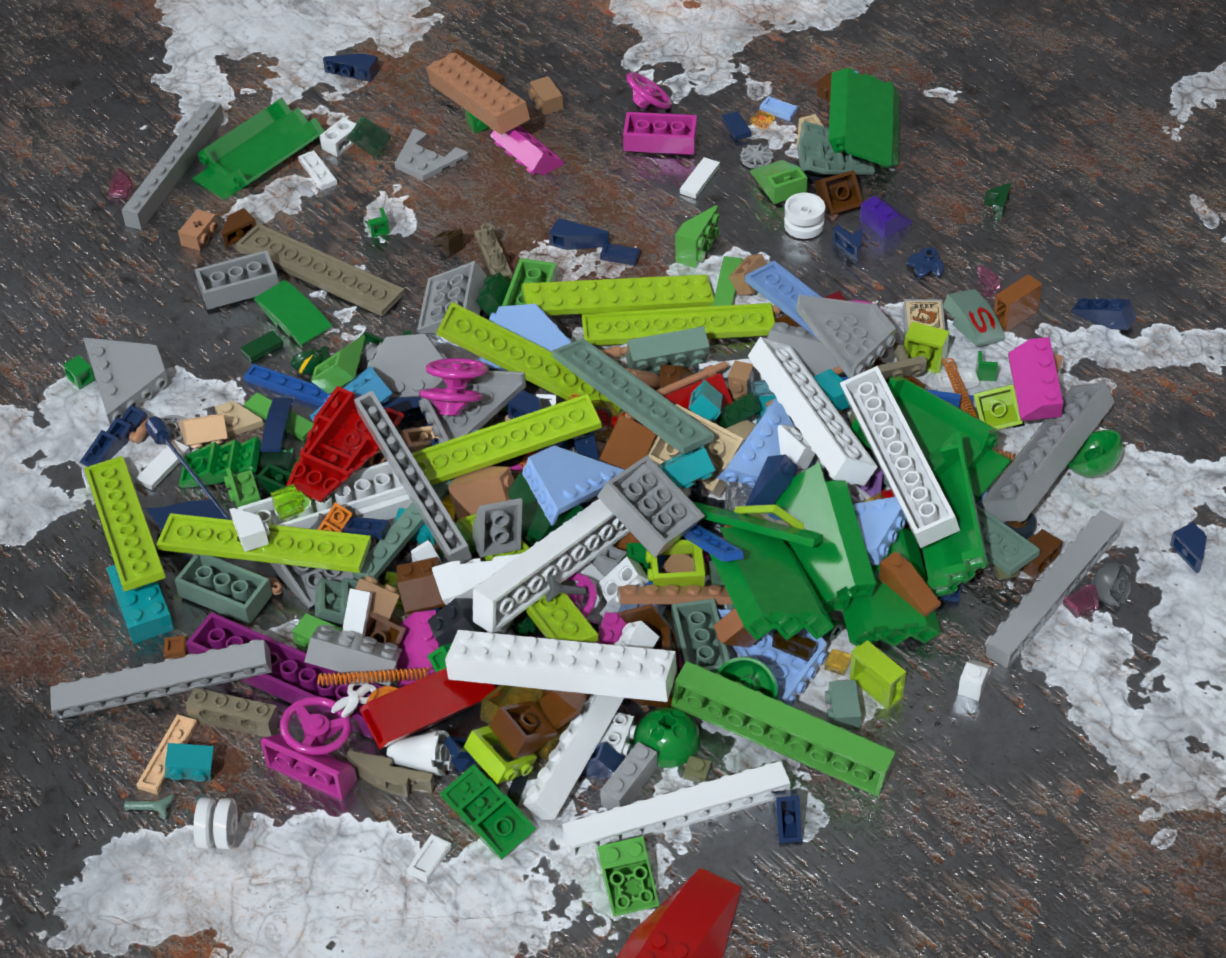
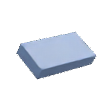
[760,96,799,121]

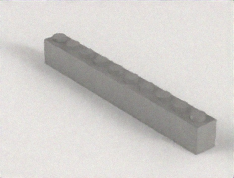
[122,100,224,230]
[354,391,471,563]
[985,510,1123,668]
[50,640,272,719]

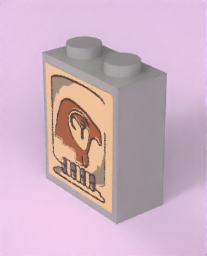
[902,299,945,339]

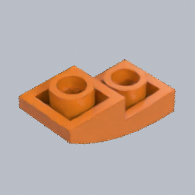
[317,502,353,532]

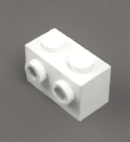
[598,712,637,762]

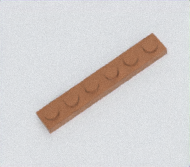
[617,584,733,604]

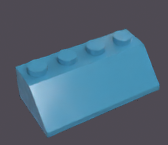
[310,366,392,421]

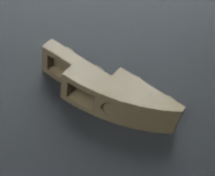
[347,751,435,797]

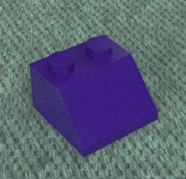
[860,196,912,239]

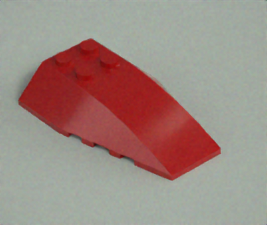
[286,386,404,503]
[616,868,742,958]

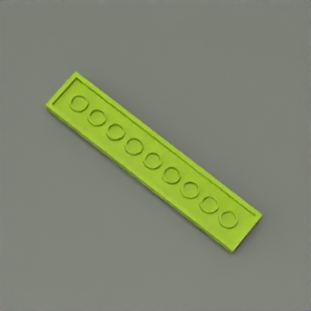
[522,274,715,315]
[436,302,621,417]
[581,303,775,346]
[406,394,602,494]
[84,456,166,592]
[156,513,372,573]
[459,513,598,643]

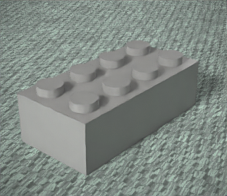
[195,250,279,310]
[304,625,402,686]

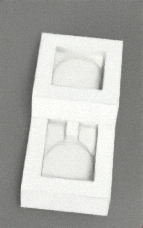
[933,368,980,392]

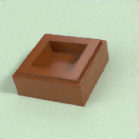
[164,636,187,659]

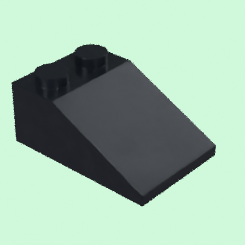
[428,598,488,646]

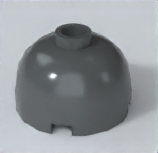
[1091,563,1131,607]

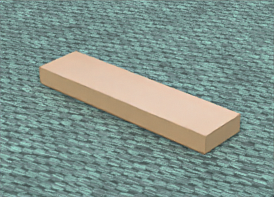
[136,714,198,795]

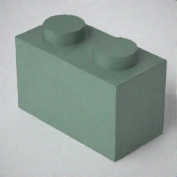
[825,680,861,730]

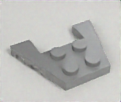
[395,128,469,181]

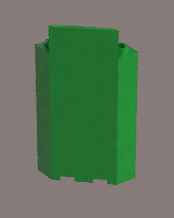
[828,68,900,169]
[192,97,325,200]
[851,376,1012,502]
[922,431,988,597]
[775,462,876,612]
[709,527,834,641]
[843,528,941,647]

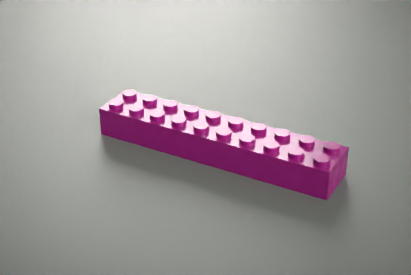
[186,612,382,739]

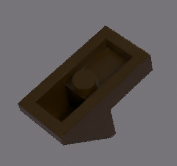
[430,228,463,257]
[772,629,817,661]

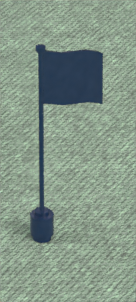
[145,416,231,531]

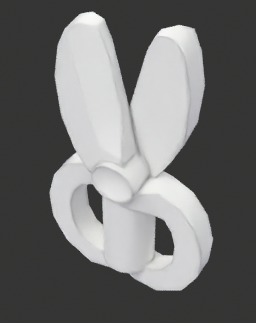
[331,679,376,718]

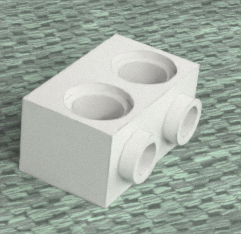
[320,117,361,157]
[597,557,649,608]

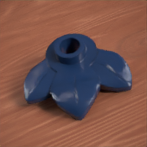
[907,247,944,278]

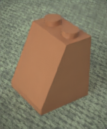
[448,466,514,519]

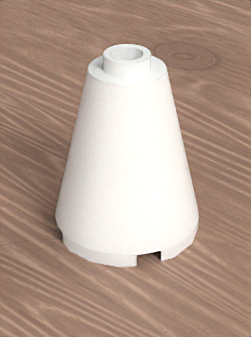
[387,730,452,776]

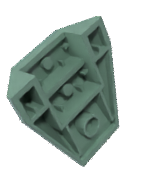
[797,121,875,175]

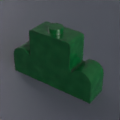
[508,473,584,543]

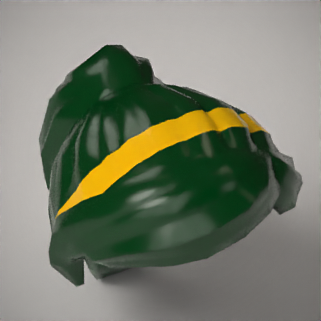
[291,346,330,375]

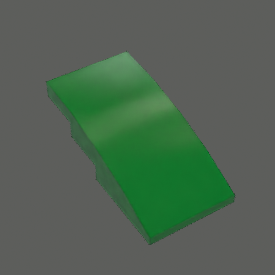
[254,280,332,348]
[179,437,261,488]
[439,764,536,860]

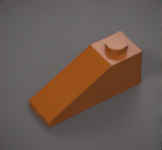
[879,551,941,617]

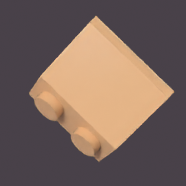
[178,414,227,448]

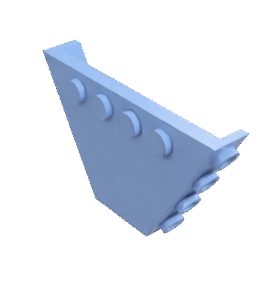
[475,304,572,371]
[716,397,815,489]
[523,446,624,526]
[853,497,906,566]
[717,609,827,707]

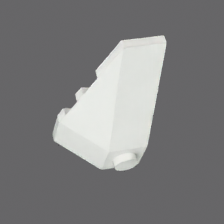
[432,554,520,605]

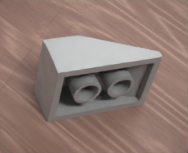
[473,498,522,557]

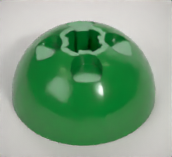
[1067,430,1123,478]
[716,656,778,700]
[634,707,701,768]

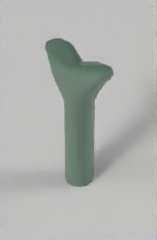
[124,794,175,820]

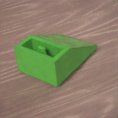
[750,160,807,204]
[675,205,720,268]
[311,335,365,394]
[595,836,659,917]

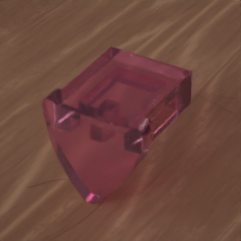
[108,168,133,198]
[976,264,1001,296]
[1063,584,1099,619]

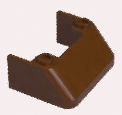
[619,604,680,707]

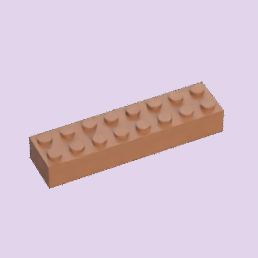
[426,52,530,135]

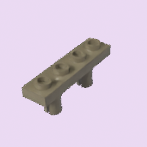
[474,223,513,281]
[864,345,927,381]

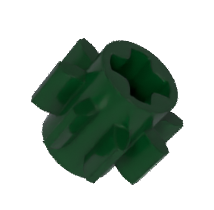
[511,610,537,636]

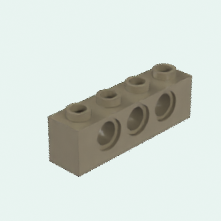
[185,687,280,737]

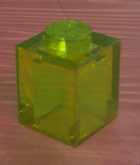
[270,484,305,520]

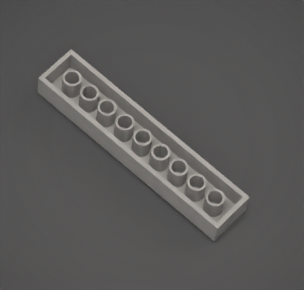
[981,382,1115,523]

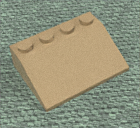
[646,404,745,498]

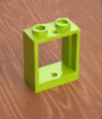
[646,540,705,586]
[850,640,906,710]
[464,725,537,784]

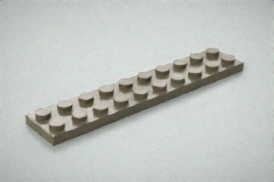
[235,223,405,316]

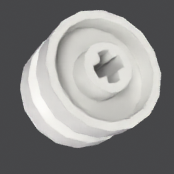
[784,193,825,239]
[194,797,238,850]

